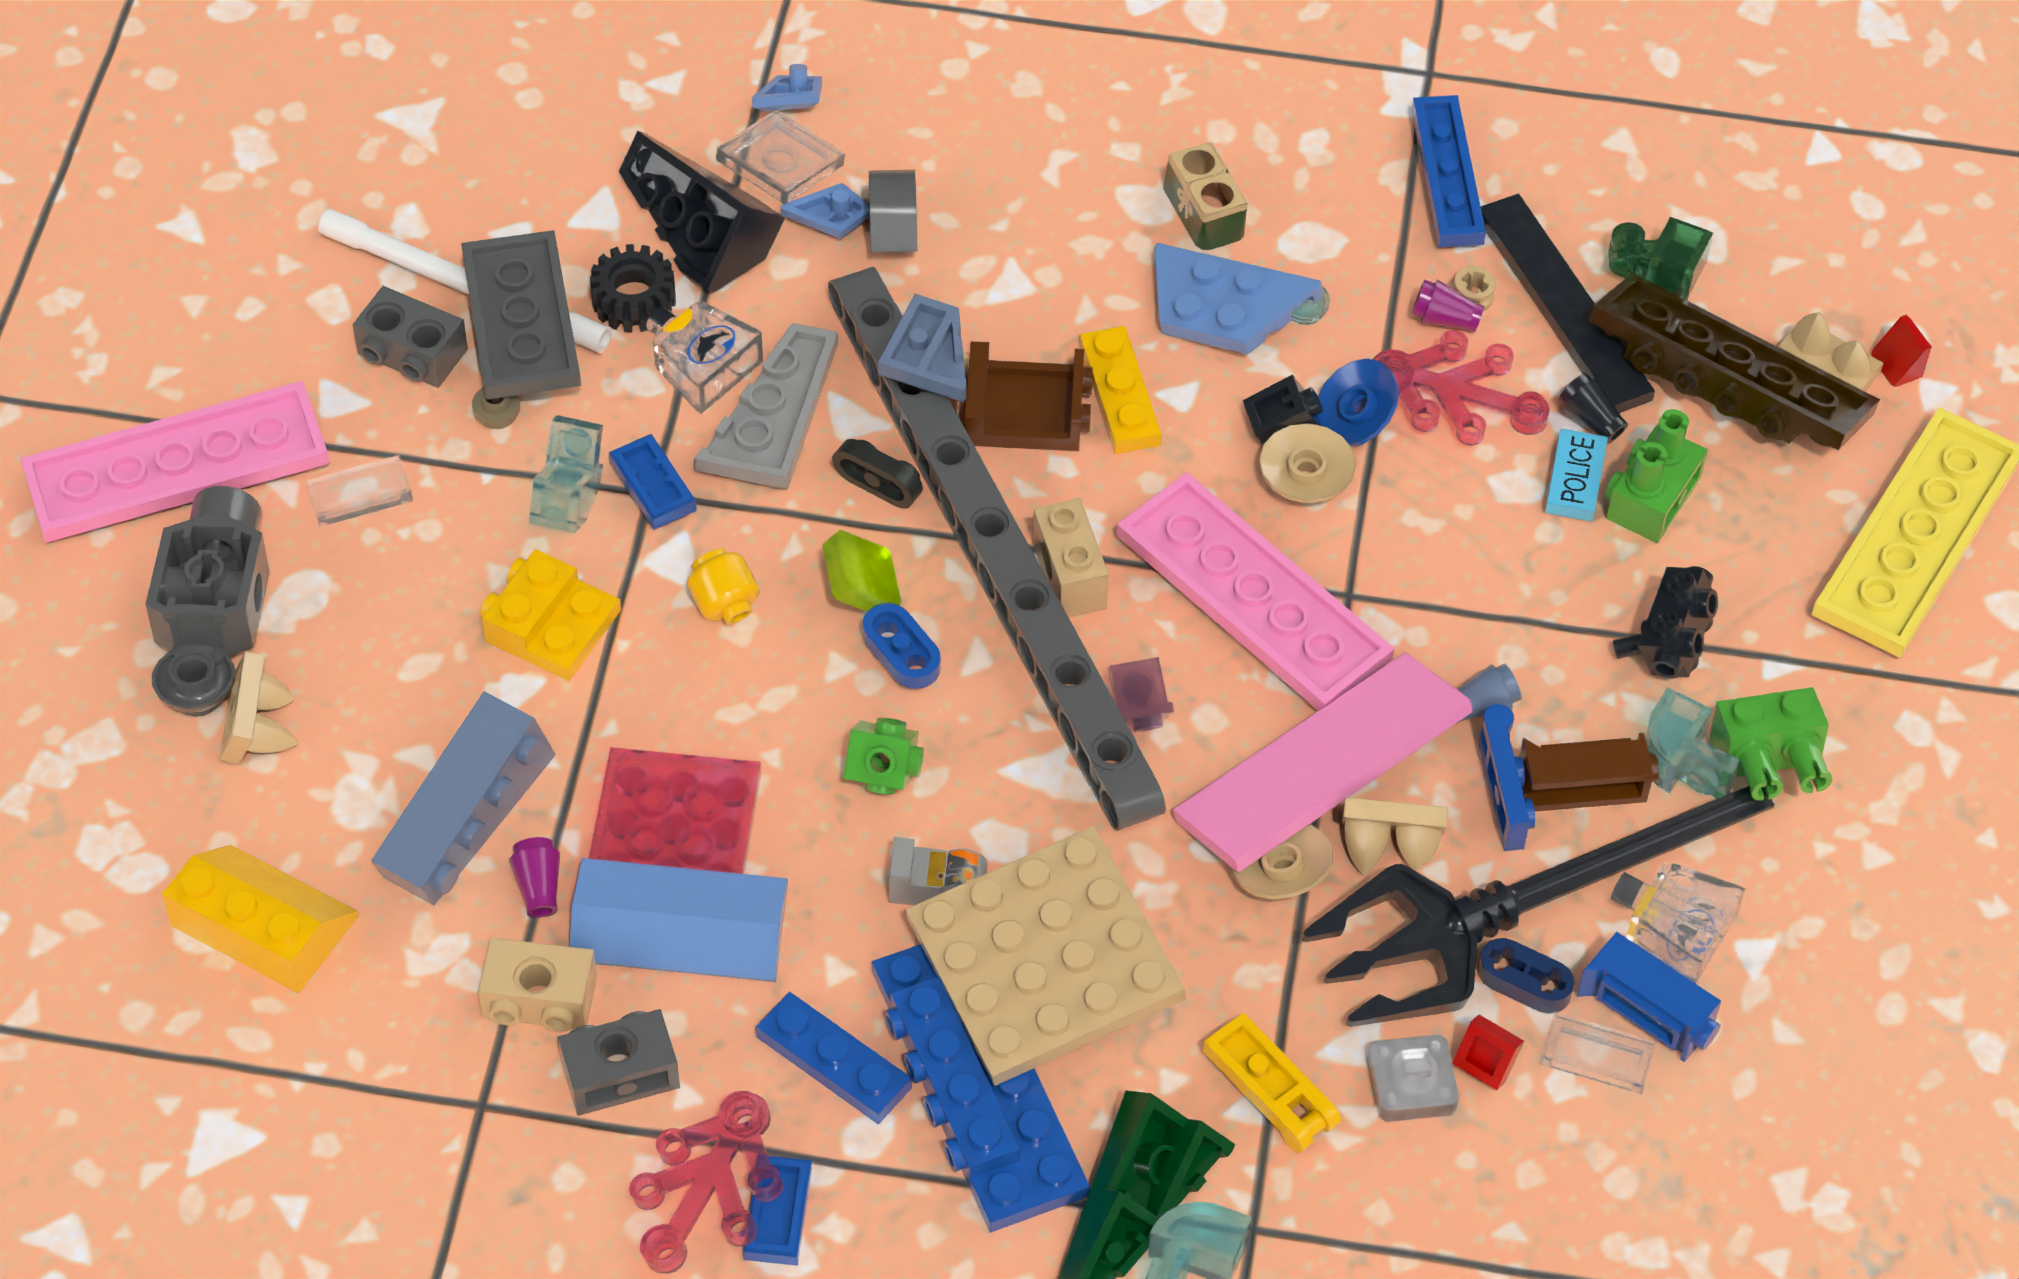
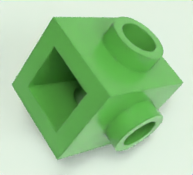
[843,718,924,794]

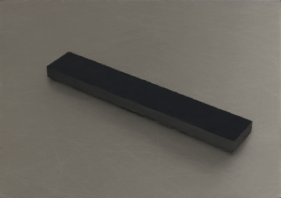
[1481,193,1655,413]

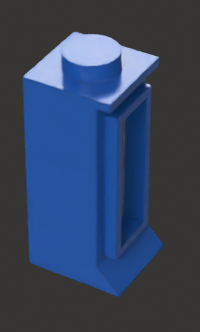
[1577,931,1721,1062]

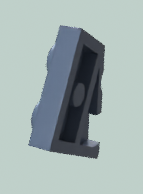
[878,294,966,402]

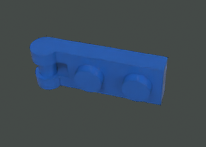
[1479,704,1535,851]

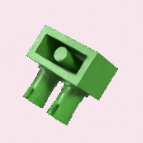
[1605,409,1708,544]
[1709,687,1833,800]

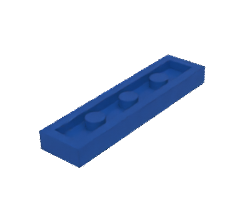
[1412,95,1486,247]

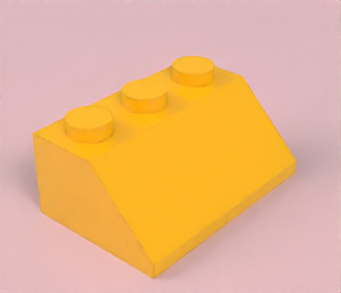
[162,844,359,993]

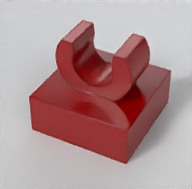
[1452,1014,1524,1090]

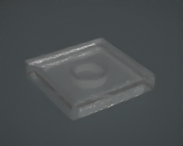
[716,110,845,204]

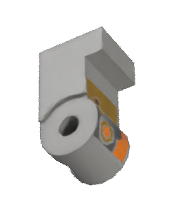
[889,837,988,905]

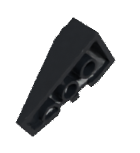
[619,131,785,292]

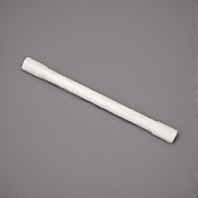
[318,208,612,354]

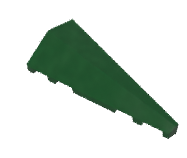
[1058,1090,1236,1279]

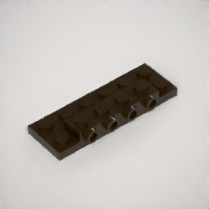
[1588,273,1880,451]

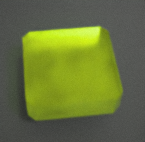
[822,530,902,612]

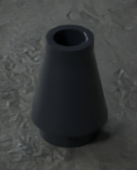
[1559,373,1628,444]

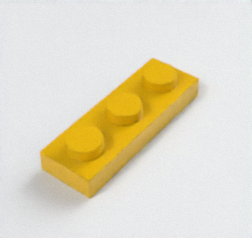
[1079,326,1162,454]

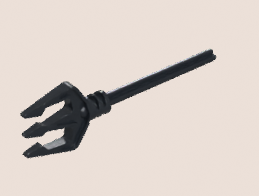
[1301,786,1775,1027]

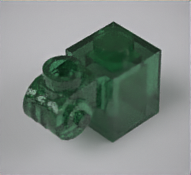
[1607,216,1714,300]

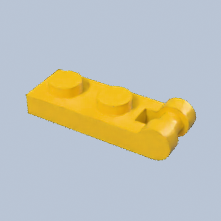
[1203,1012,1341,1153]

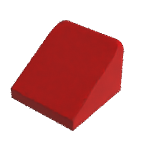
[1871,314,1932,387]

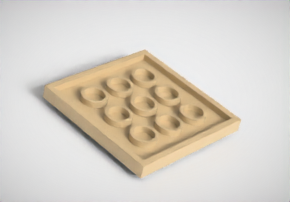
[905,826,1186,1086]

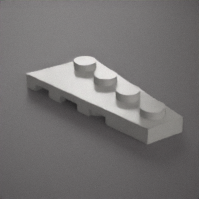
[694,323,838,490]

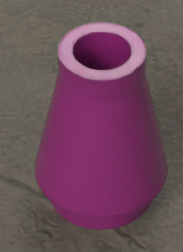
[1411,279,1485,332]
[509,837,560,918]

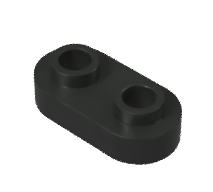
[832,439,923,508]

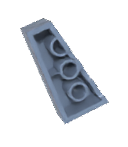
[371,691,556,906]

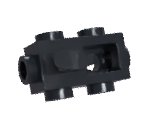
[1613,566,1718,679]

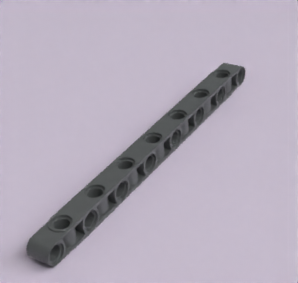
[828,267,1166,831]

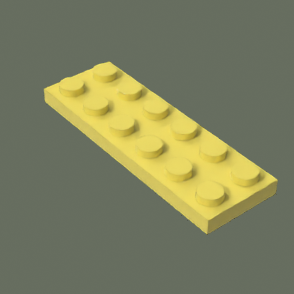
[1811,407,2019,658]

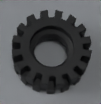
[590,244,676,333]

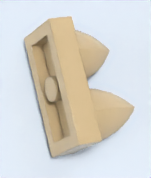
[1778,312,1883,392]
[219,651,298,765]
[1341,797,1448,875]

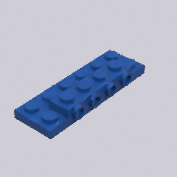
[872,944,1090,1233]

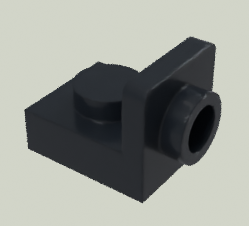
[1243,374,1324,445]

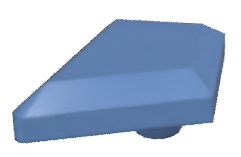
[752,64,822,112]
[780,183,870,239]

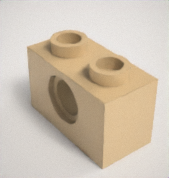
[1033,498,1109,617]
[478,938,597,1032]

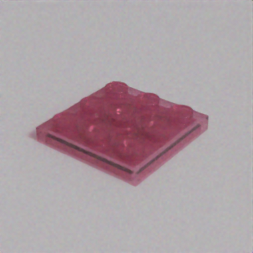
[589,747,762,874]

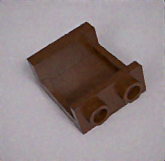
[965,341,1093,451]

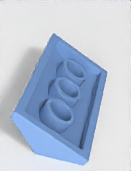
[569,858,788,982]

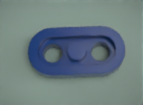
[863,603,941,689]

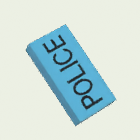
[1545,428,1608,522]

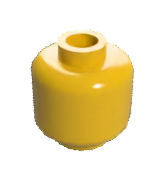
[687,548,760,625]

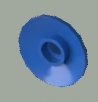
[1318,358,1399,447]

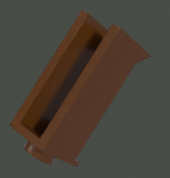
[1519,733,1659,812]

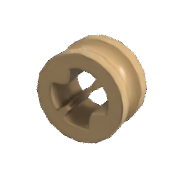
[1454,266,1496,311]

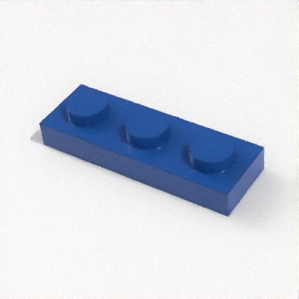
[756,991,912,1125]

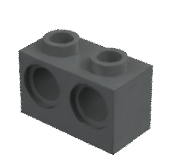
[353,286,468,388]

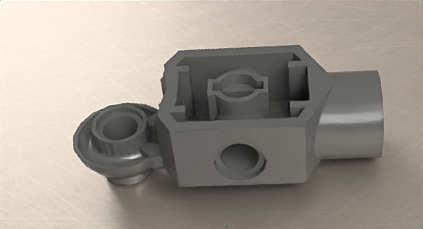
[145,486,270,717]

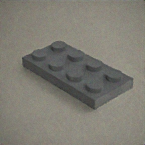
[461,230,581,400]

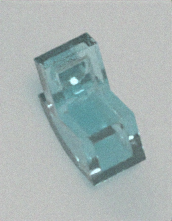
[529,415,603,533]
[1645,687,1741,799]
[1145,1202,1252,1279]

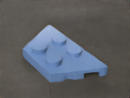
[1155,243,1323,354]

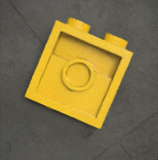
[480,549,621,681]

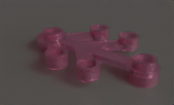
[1373,330,1549,446]
[629,1090,783,1274]

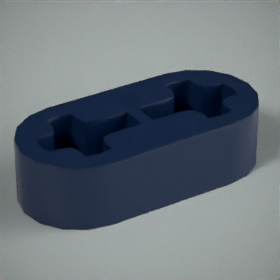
[1478,938,1575,1014]

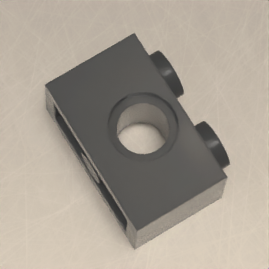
[557,1009,680,1116]

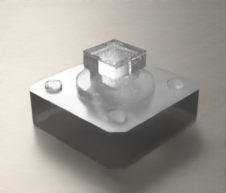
[1367,1034,1459,1122]

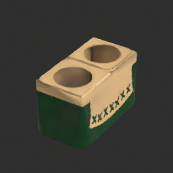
[1163,142,1248,250]

